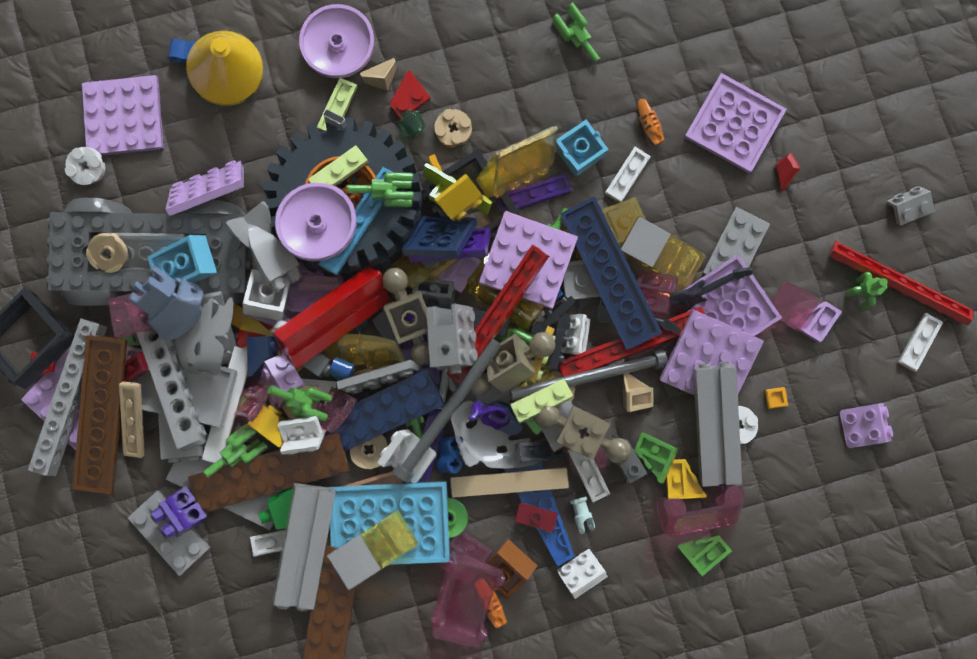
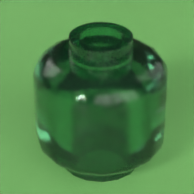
[398,109,426,138]

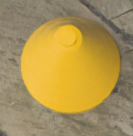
[186,31,263,106]

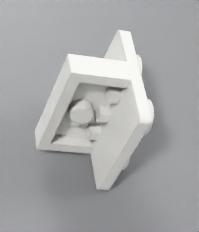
[555,314,590,355]
[278,416,327,454]
[557,549,608,599]

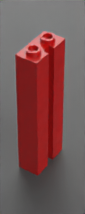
[273,266,390,369]

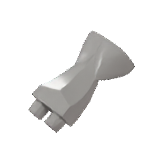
[225,201,302,293]

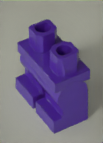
[150,486,207,539]

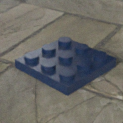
[402,216,477,258]

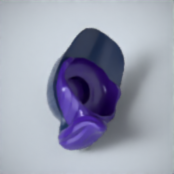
[468,401,523,435]

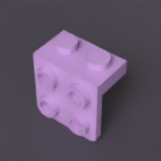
[259,354,304,409]
[840,403,893,448]

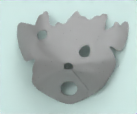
[174,298,233,376]
[451,384,537,468]

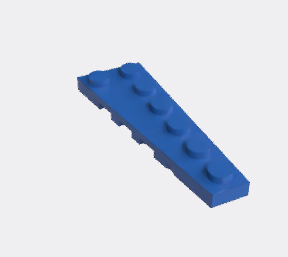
[504,462,575,566]

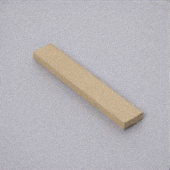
[450,467,569,497]

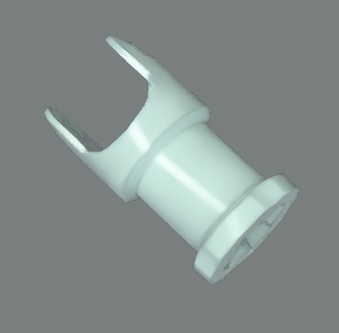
[570,497,595,534]

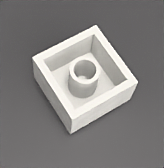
[243,269,291,321]

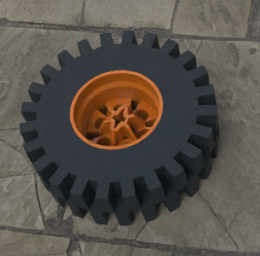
[263,118,423,280]

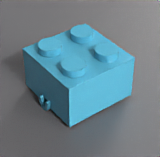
[554,120,609,177]

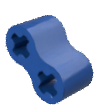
[168,39,196,63]
[329,357,356,380]
[437,436,462,473]

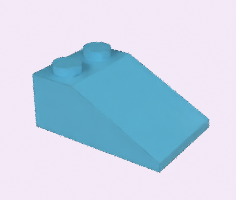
[147,235,217,289]

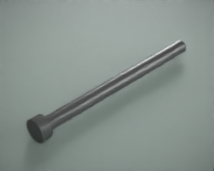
[393,339,502,483]
[509,349,668,402]

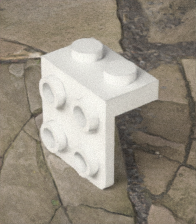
[378,429,436,483]

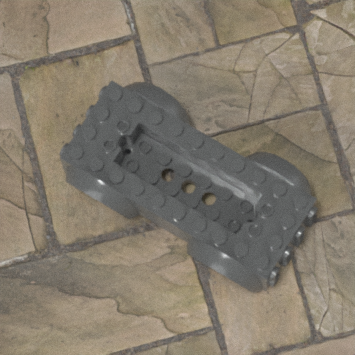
[46,198,254,306]

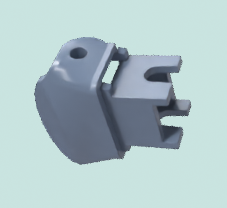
[129,266,203,341]

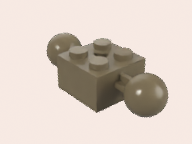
[382,268,430,365]
[469,332,555,396]
[534,406,631,464]

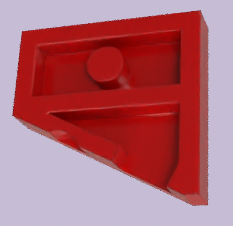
[390,70,431,121]

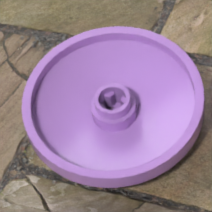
[299,4,375,78]
[275,183,357,261]

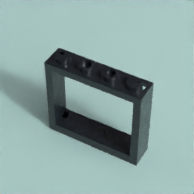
[421,149,519,233]
[0,287,74,390]

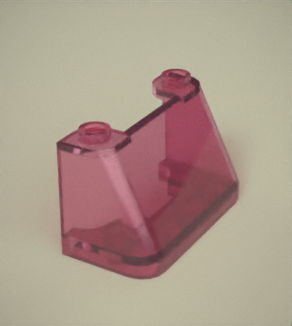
[656,484,745,536]
[431,551,505,649]

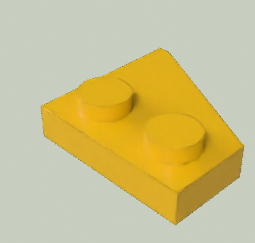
[666,459,706,499]

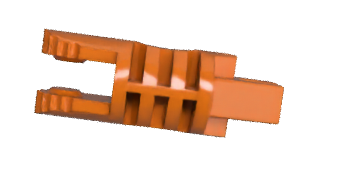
[637,98,665,146]
[474,578,507,628]

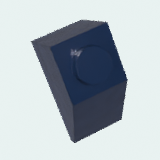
[247,336,279,376]

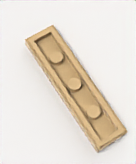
[119,381,145,458]

